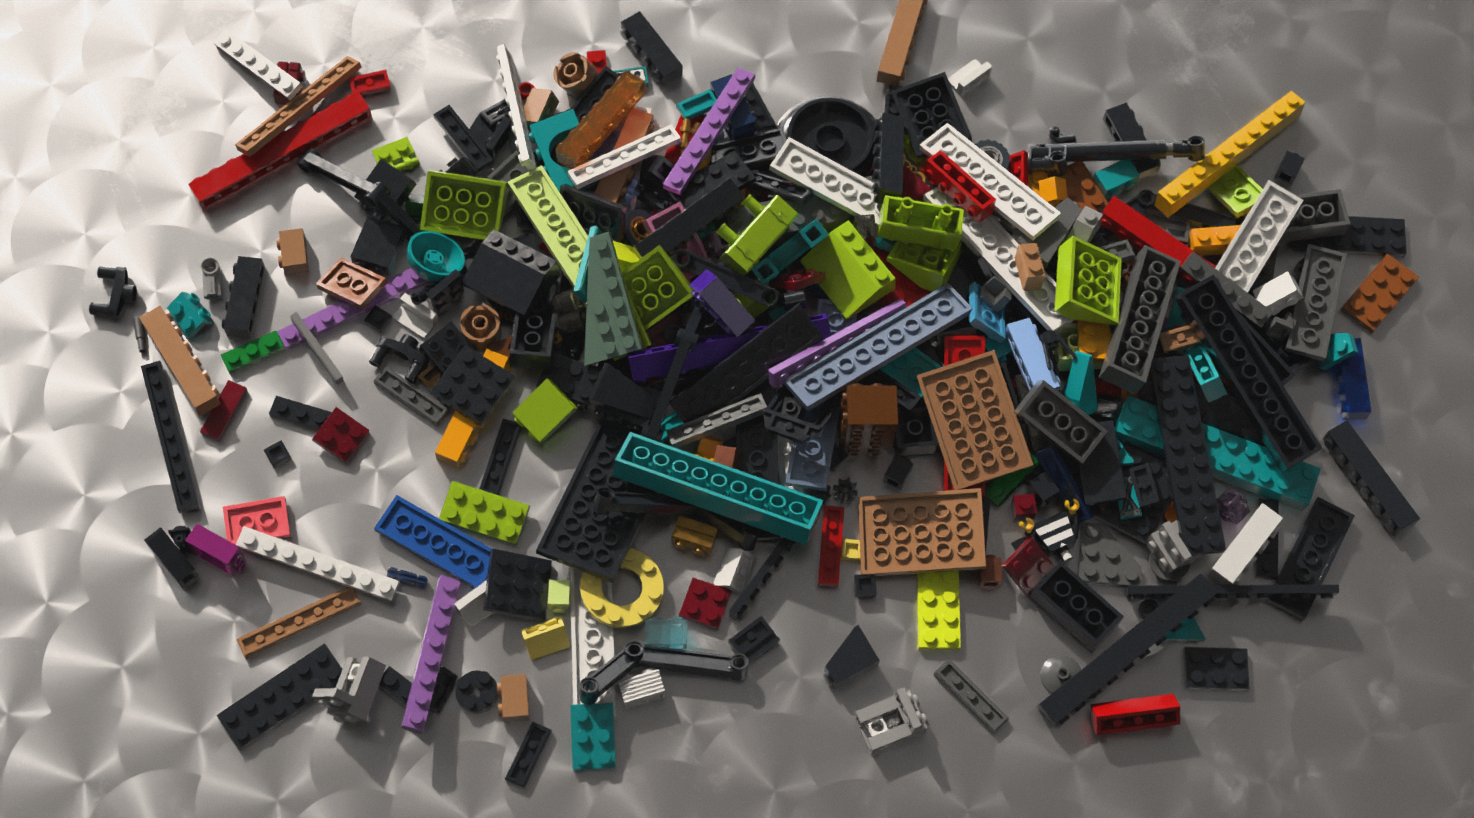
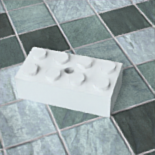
[1209,503,1283,585]

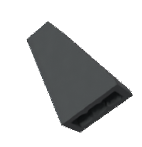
[1017,197,1082,272]

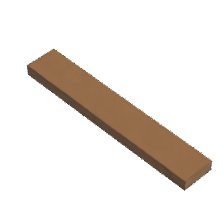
[236,587,362,659]

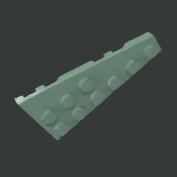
[584,232,643,366]

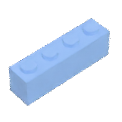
[1005,318,1061,391]

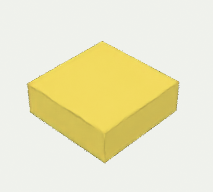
[841,539,861,562]

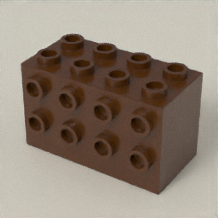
[838,383,898,456]

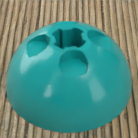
[407,231,465,283]

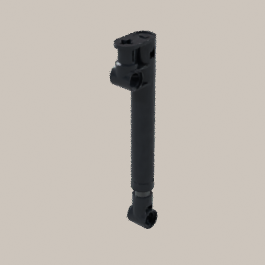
[1028,135,1205,177]

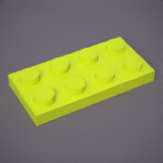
[917,571,961,650]

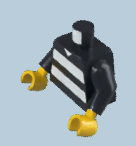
[1019,499,1079,563]

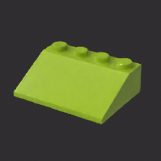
[420,170,509,240]
[800,220,896,320]
[1054,236,1122,325]
[887,239,966,292]
[622,245,693,330]

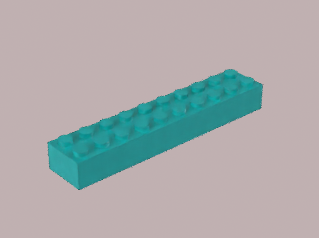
[1115,395,1321,511]
[613,432,823,545]

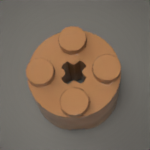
[553,52,598,98]
[460,304,502,352]

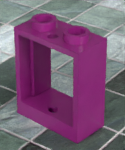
[185,524,246,577]

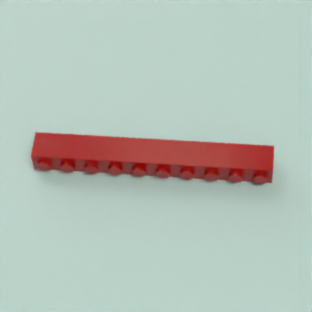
[188,91,372,210]

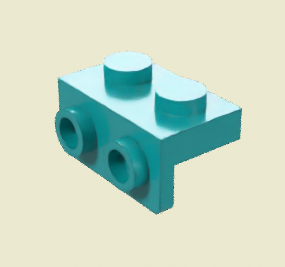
[167,292,214,338]

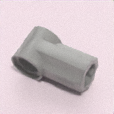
[201,257,222,300]

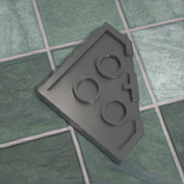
[1078,522,1142,588]

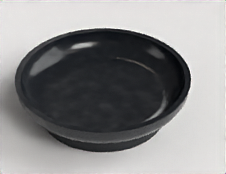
[774,96,876,177]

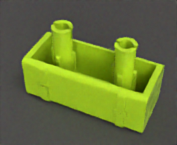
[716,194,799,276]
[877,195,964,251]

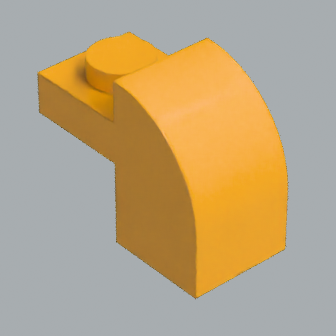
[694,435,724,461]

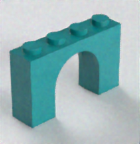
[528,109,600,192]
[751,218,829,285]

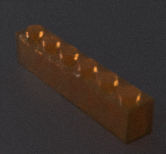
[555,71,647,169]

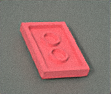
[223,496,291,545]

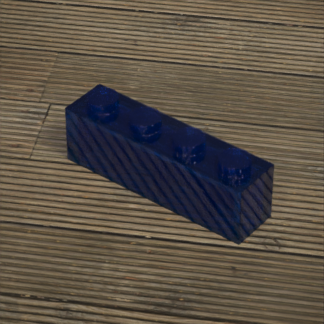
[1333,338,1372,420]

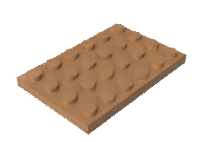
[917,350,1033,490]
[858,488,986,576]

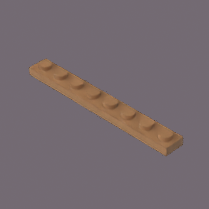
[235,56,362,157]

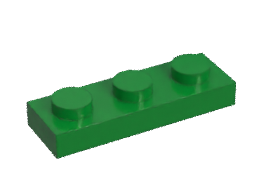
[221,331,285,374]
[985,452,1040,507]

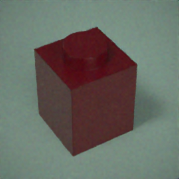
[1011,494,1037,523]

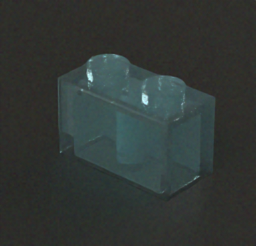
[645,617,687,650]

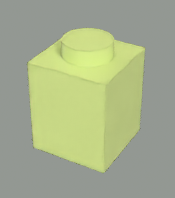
[548,580,570,613]

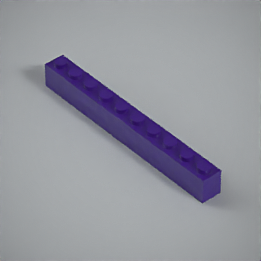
[628,313,831,382]

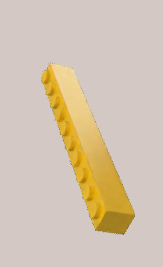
[1154,91,1305,218]

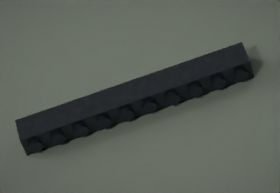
[1037,573,1217,726]

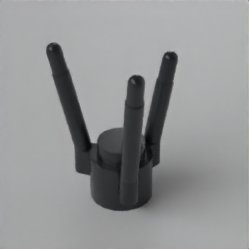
[1040,330,1077,382]

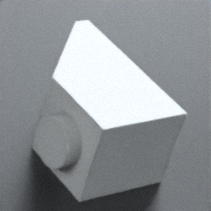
[1066,206,1103,243]

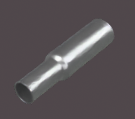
[133,317,146,352]

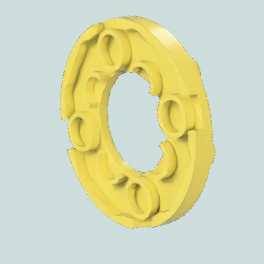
[580,548,664,628]

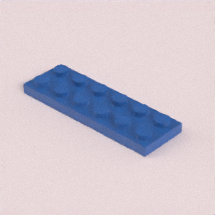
[374,495,492,588]

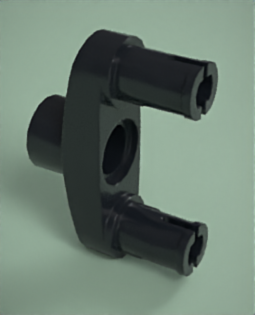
[89,266,137,319]
[369,334,429,384]

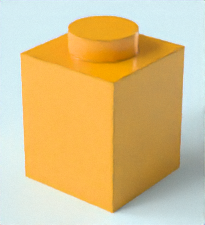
[1039,176,1067,208]

